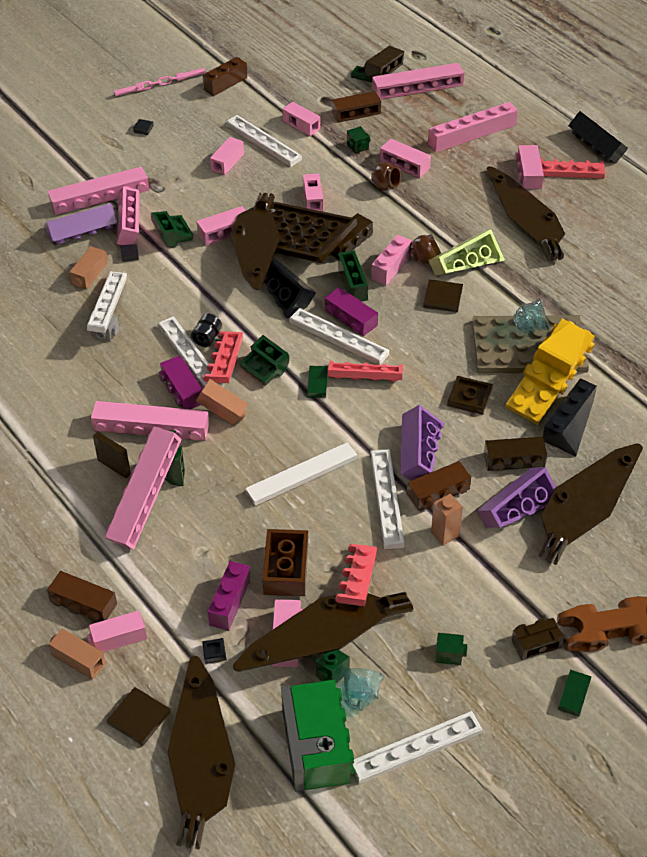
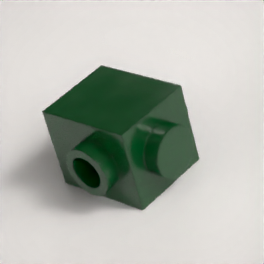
[347,126,371,154]
[316,649,350,683]

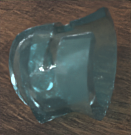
[514,299,550,333]
[340,668,385,711]

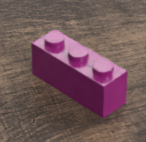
[325,287,378,336]
[159,355,202,409]
[207,561,251,631]

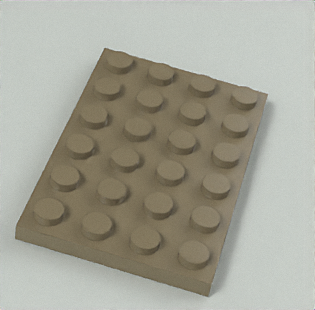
[472,315,589,373]

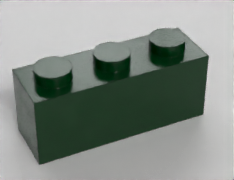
[338,250,368,302]

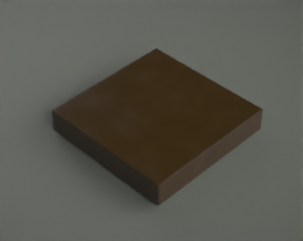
[423,279,463,312]
[447,376,493,415]
[93,432,131,479]
[107,687,171,746]

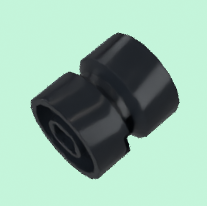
[190,313,222,347]

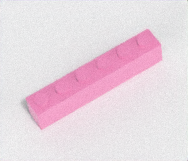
[372,63,464,99]
[428,102,518,152]
[48,167,149,215]
[91,401,210,441]
[105,426,182,550]

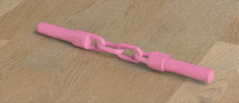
[114,68,206,97]

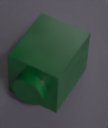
[435,633,467,665]

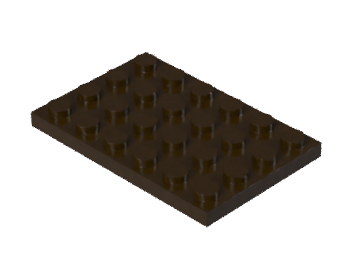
[271,202,357,263]

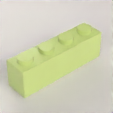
[428,229,505,276]

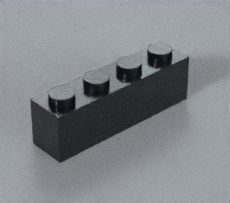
[568,111,628,163]
[263,257,316,318]
[543,378,597,457]

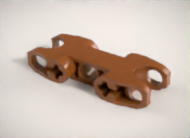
[557,596,647,652]

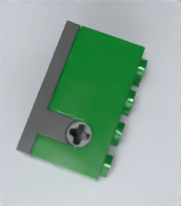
[281,680,354,792]

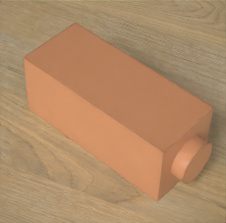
[69,246,108,290]
[196,379,248,426]
[431,494,463,546]
[49,628,106,680]

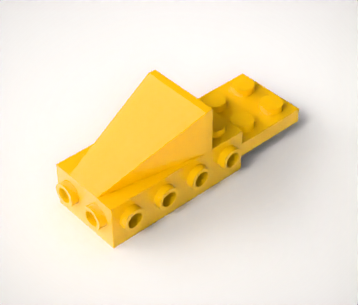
[505,318,595,426]

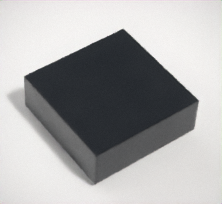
[133,119,154,135]
[120,244,139,261]
[202,638,227,664]

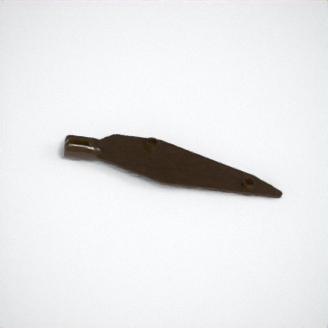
[486,166,565,261]
[230,193,280,290]
[539,443,643,565]
[233,592,414,672]
[167,656,235,850]

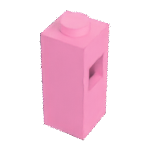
[282,102,320,136]
[210,137,244,175]
[303,173,323,211]
[87,610,147,652]

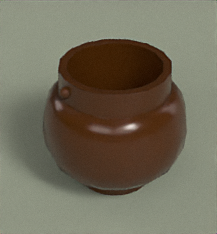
[371,163,401,191]
[410,234,441,264]

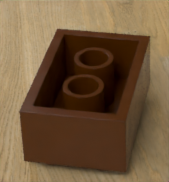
[262,529,309,596]

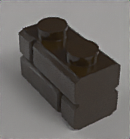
[512,618,564,660]

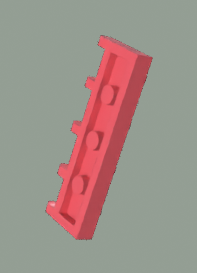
[540,158,605,179]
[203,331,243,383]
[328,361,403,382]
[335,544,377,607]

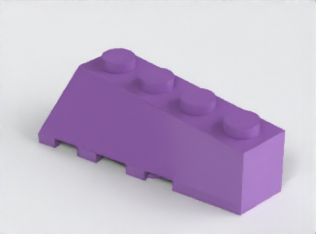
[43,203,118,245]
[401,405,445,481]
[477,467,556,528]

